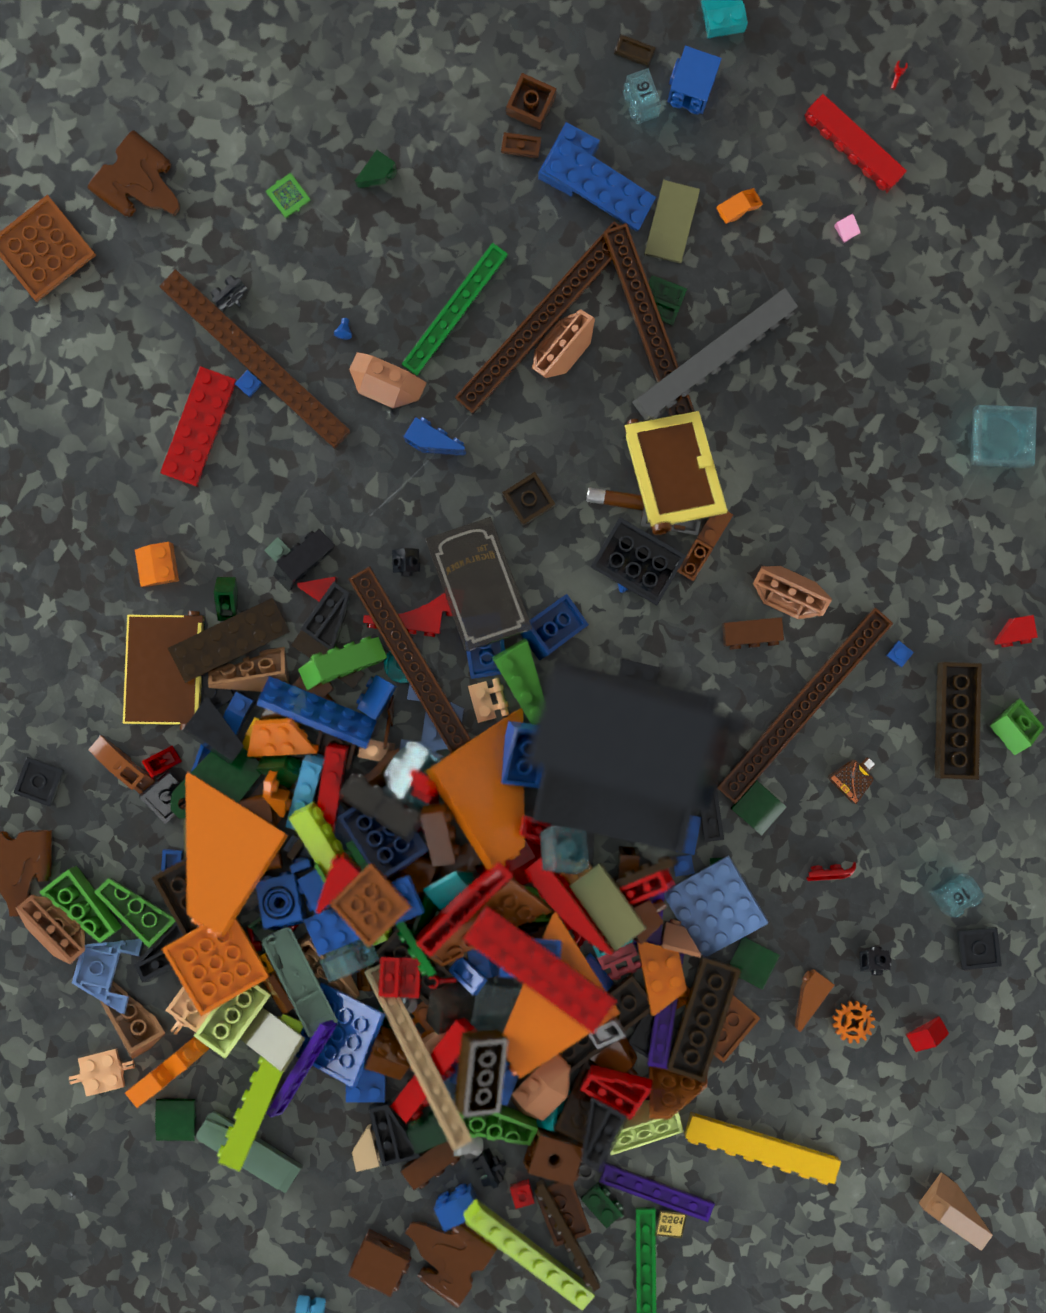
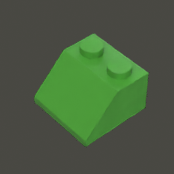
[990,698,1045,755]

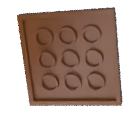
[0,194,96,302]

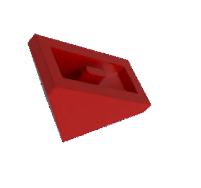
[297,576,338,602]
[141,746,182,778]
[906,1016,949,1052]

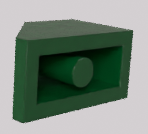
[355,150,397,188]
[214,577,238,621]
[256,755,303,789]

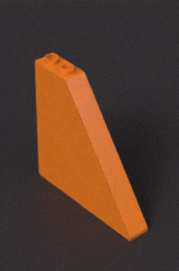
[425,708,525,870]
[186,772,288,937]
[503,912,620,1078]

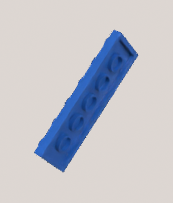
[541,136,656,231]
[256,676,377,749]
[304,875,425,956]

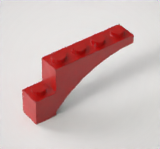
[363,588,465,637]

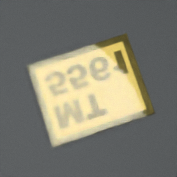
[655,1211,687,1238]

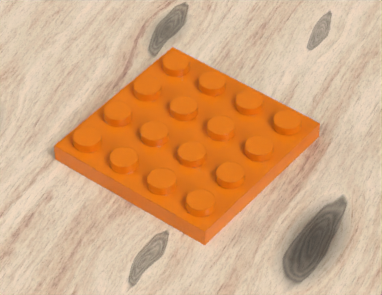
[162,918,270,1016]

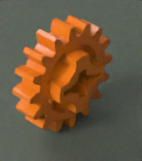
[832,1000,875,1044]

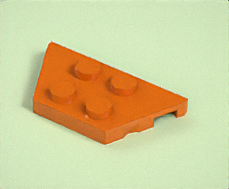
[247,718,319,757]
[637,942,687,1016]

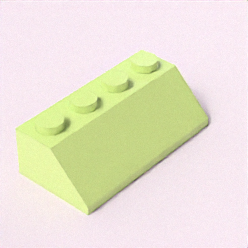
[194,982,271,1059]
[610,1100,684,1155]

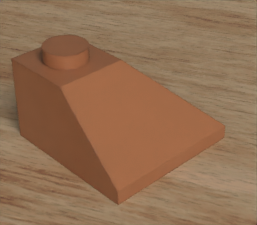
[661,919,701,957]

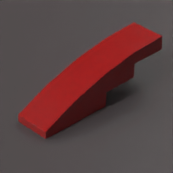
[409,768,439,805]

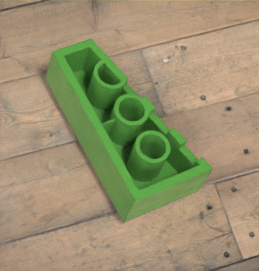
[298,636,387,690]
[492,638,544,725]
[39,866,122,943]
[94,878,176,948]
[457,1104,538,1145]

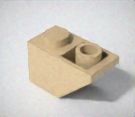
[352,1124,381,1172]

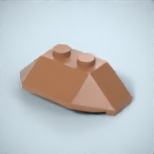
[532,310,595,378]
[349,352,427,409]
[753,566,832,619]
[16,895,85,964]
[510,1054,570,1121]

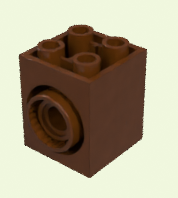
[523,1127,584,1186]
[348,1229,412,1297]

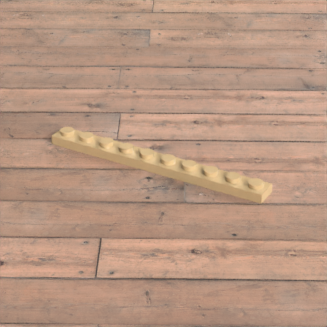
[365,964,472,1151]

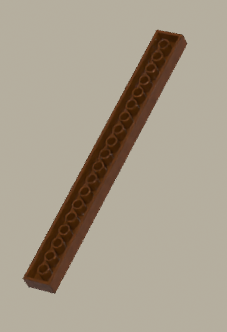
[455,221,632,415]
[603,223,695,416]
[159,269,351,449]
[349,566,472,753]
[717,607,893,804]

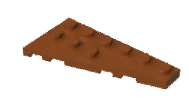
[428,877,552,967]

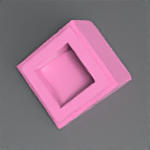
[834,214,861,242]

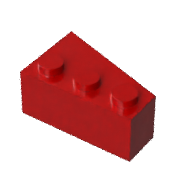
[580,1065,652,1120]

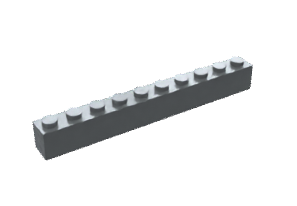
[632,288,798,421]

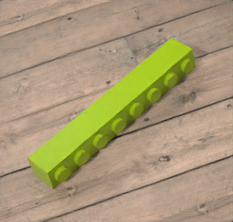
[289,802,393,949]
[217,1013,303,1172]
[463,1199,595,1311]

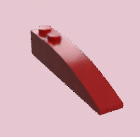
[317,742,349,835]
[524,854,615,956]
[416,862,513,957]

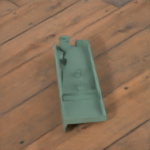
[262,927,338,1037]
[196,1111,303,1193]

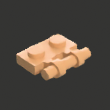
[468,678,509,723]

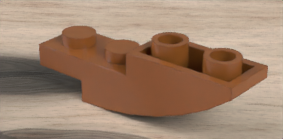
[677,511,734,581]
[88,735,156,794]

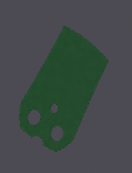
[170,748,261,819]

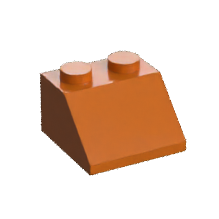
[135,542,179,587]

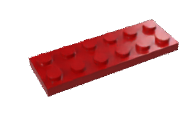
[160,366,237,487]

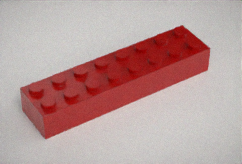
[463,905,617,1034]

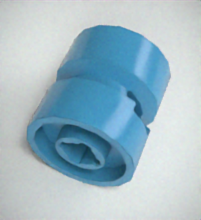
[295,1295,326,1313]

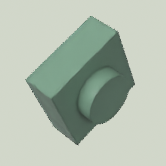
[264,537,292,562]

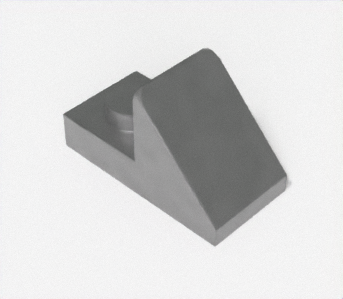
[588,1017,627,1049]

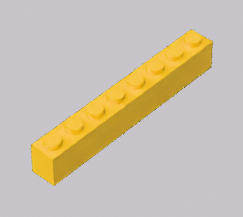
[684,1111,841,1185]

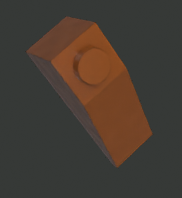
[795,969,834,1032]

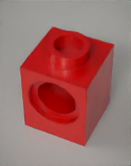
[510,1179,534,1209]

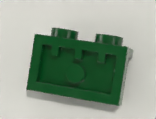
[581,1182,624,1229]

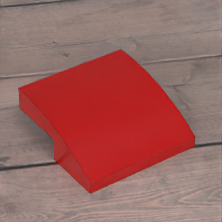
[378,957,421,998]

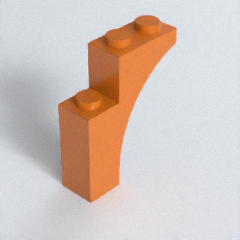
[125,1037,209,1108]

